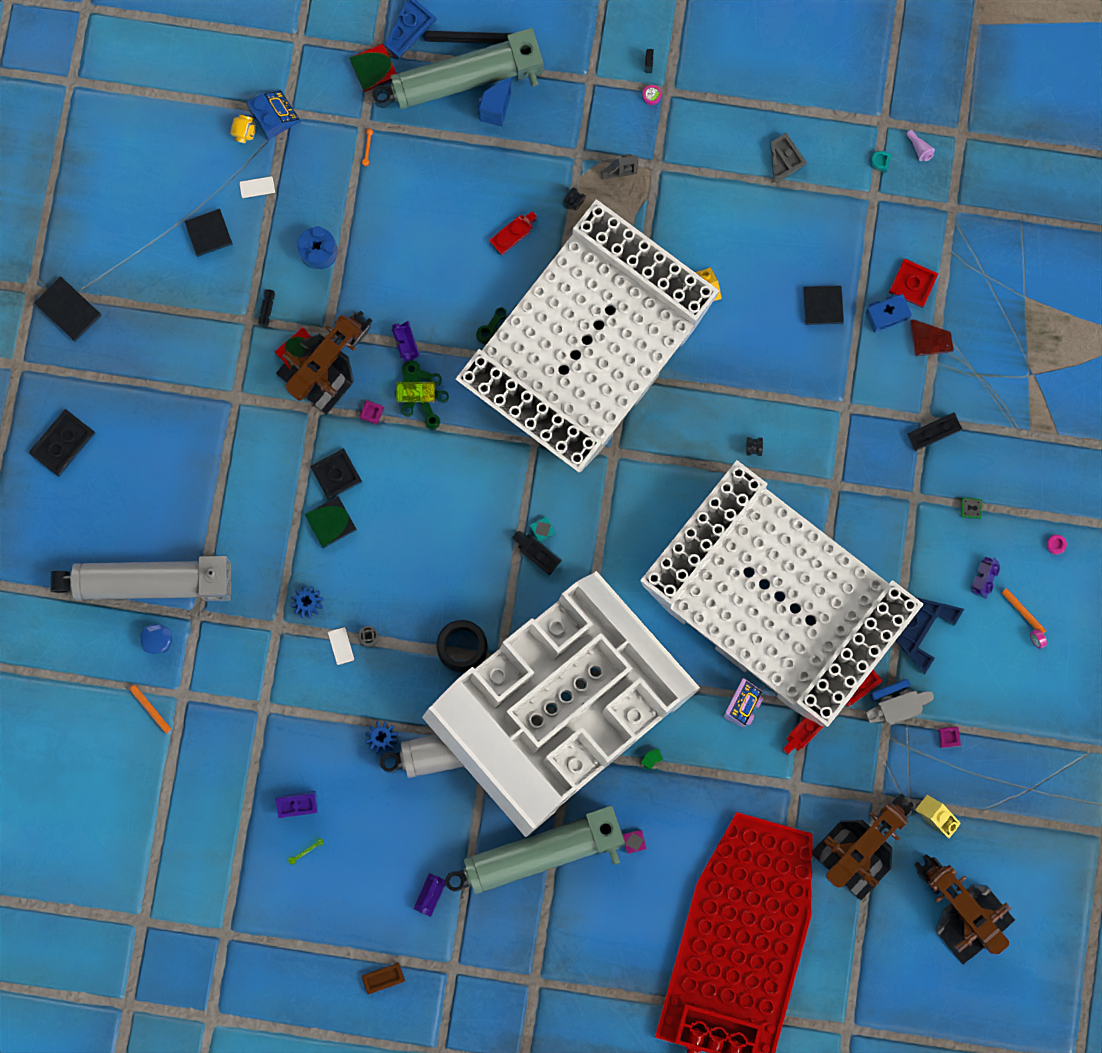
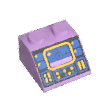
[723,679,763,728]

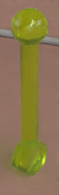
[288,838,324,865]

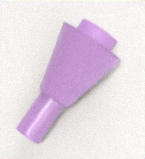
[906,130,935,161]

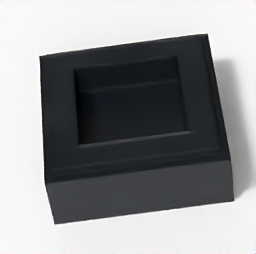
[645,49,654,73]

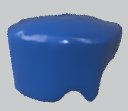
[140,624,172,654]

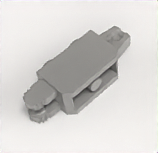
[866,689,934,726]

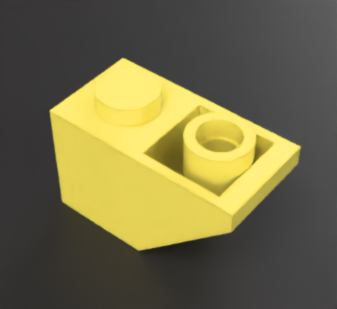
[915,795,961,838]

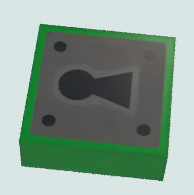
[961,498,982,519]

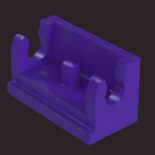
[276,791,318,818]

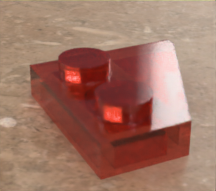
[910,319,954,357]

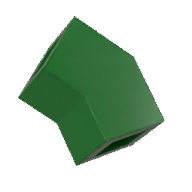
[640,749,663,771]

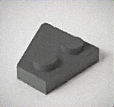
[770,133,807,184]
[600,154,638,180]

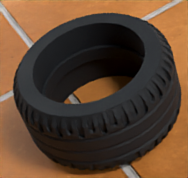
[436,620,488,672]

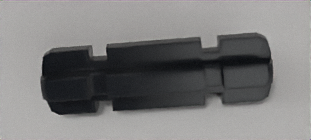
[258,289,275,326]

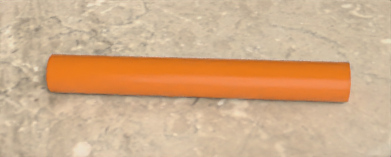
[1001,588,1047,634]
[129,685,171,734]

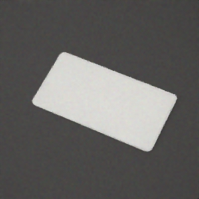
[240,176,275,198]
[328,627,354,665]

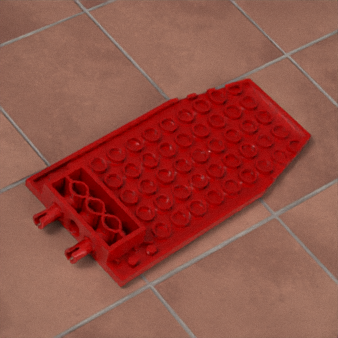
[655,812,813,1053]

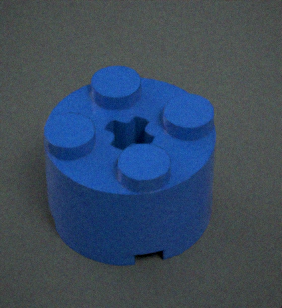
[297,226,338,269]

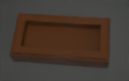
[362,963,406,995]

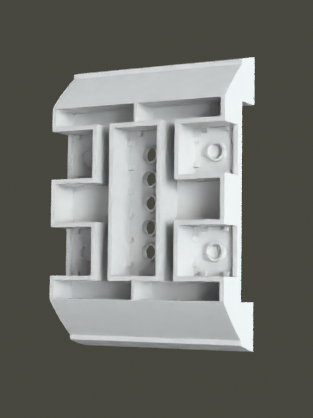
[456,199,719,472]
[640,461,923,727]
[422,571,700,837]

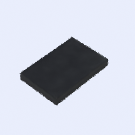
[34,276,102,342]
[29,409,95,477]

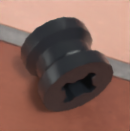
[563,187,586,211]
[746,437,763,456]

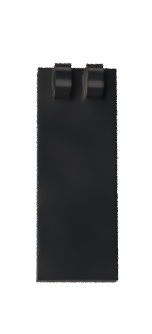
[907,412,963,452]

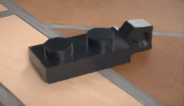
[512,531,562,575]

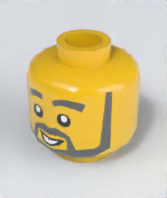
[230,114,257,143]

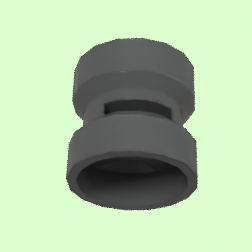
[359,626,379,648]

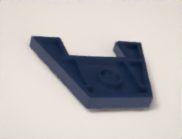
[895,597,964,675]

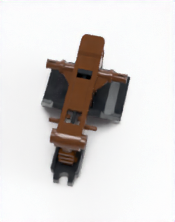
[276,311,373,415]
[812,794,914,901]
[914,854,1015,965]

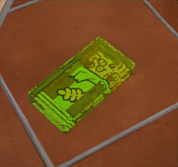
[396,382,435,402]

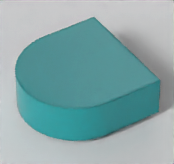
[870,151,892,173]

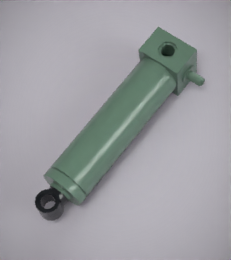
[372,28,544,110]
[445,806,625,895]

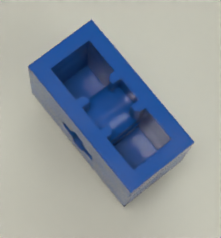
[866,294,912,333]

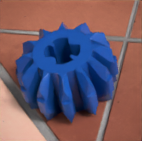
[291,586,323,619]
[365,721,398,754]

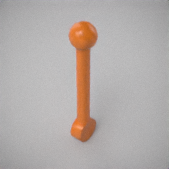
[362,128,373,167]

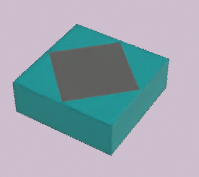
[530,516,556,542]

